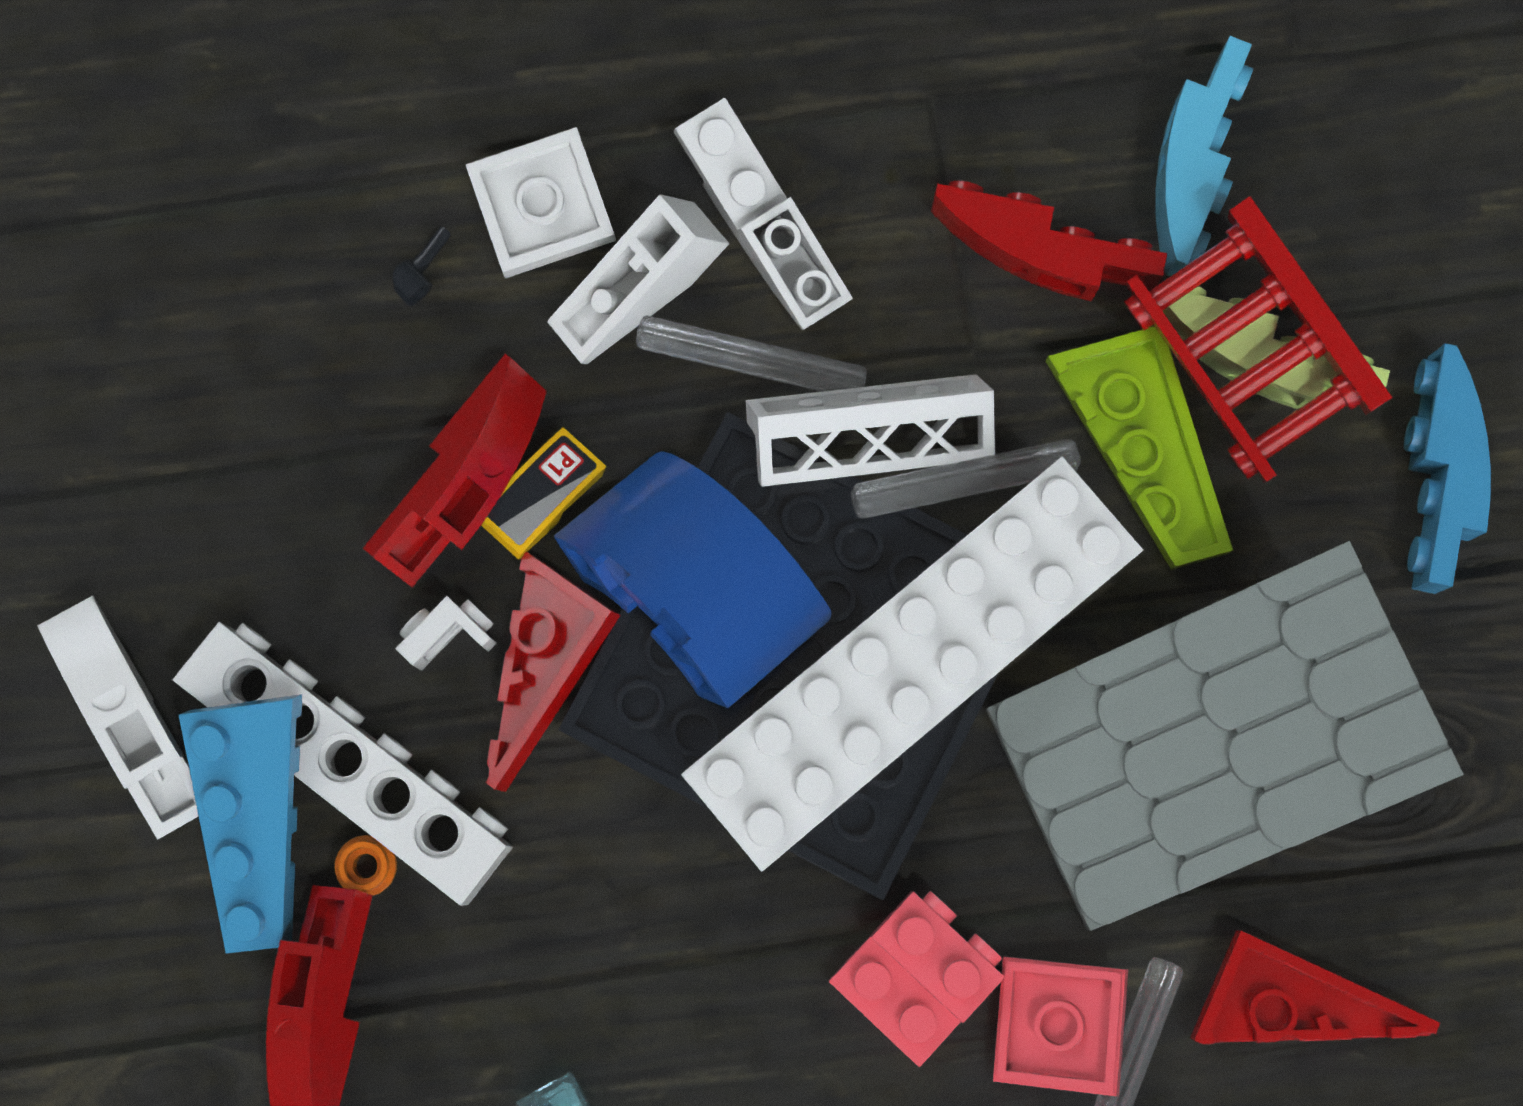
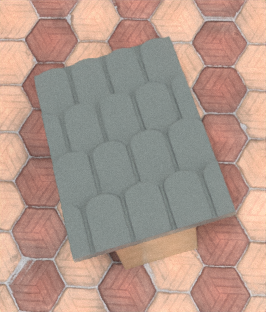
[985,541,1464,931]

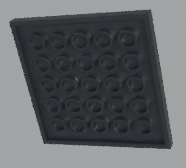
[558,412,999,900]

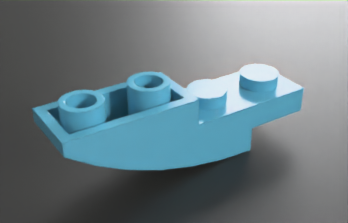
[1155,36,1254,277]

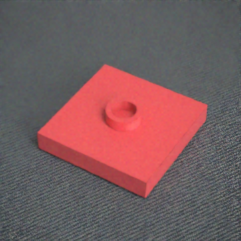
[993,957,1128,1096]

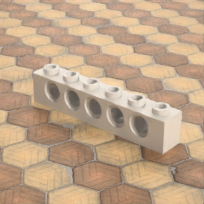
[173,622,513,906]

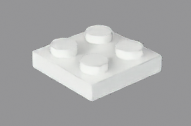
[466,127,616,279]

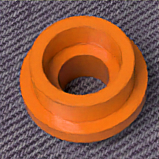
[335,835,397,896]

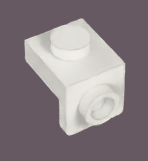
[395,596,496,671]

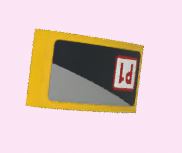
[481,427,606,560]

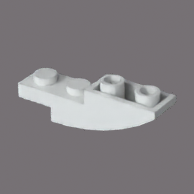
[673,98,853,330]
[37,596,198,840]

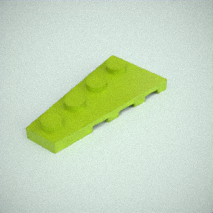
[1045,327,1233,570]

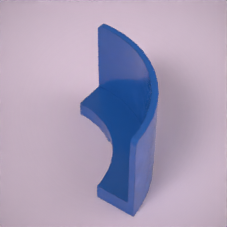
[554,451,832,708]

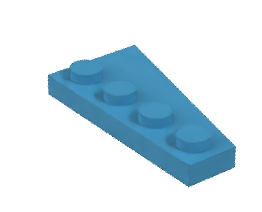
[179,694,302,954]

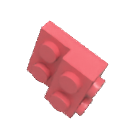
[829,891,1005,1068]

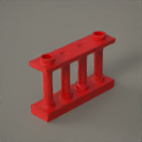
[1124,196,1393,483]

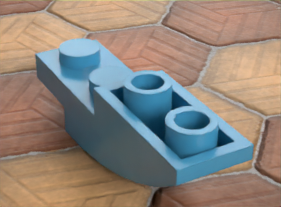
[1404,343,1491,594]

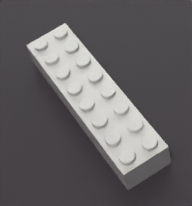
[681,456,1143,872]

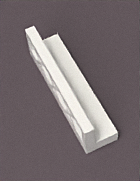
[746,374,995,487]

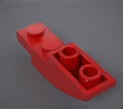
[931,181,1167,302]
[363,354,547,587]
[266,885,373,1106]

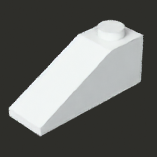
[547,194,729,364]

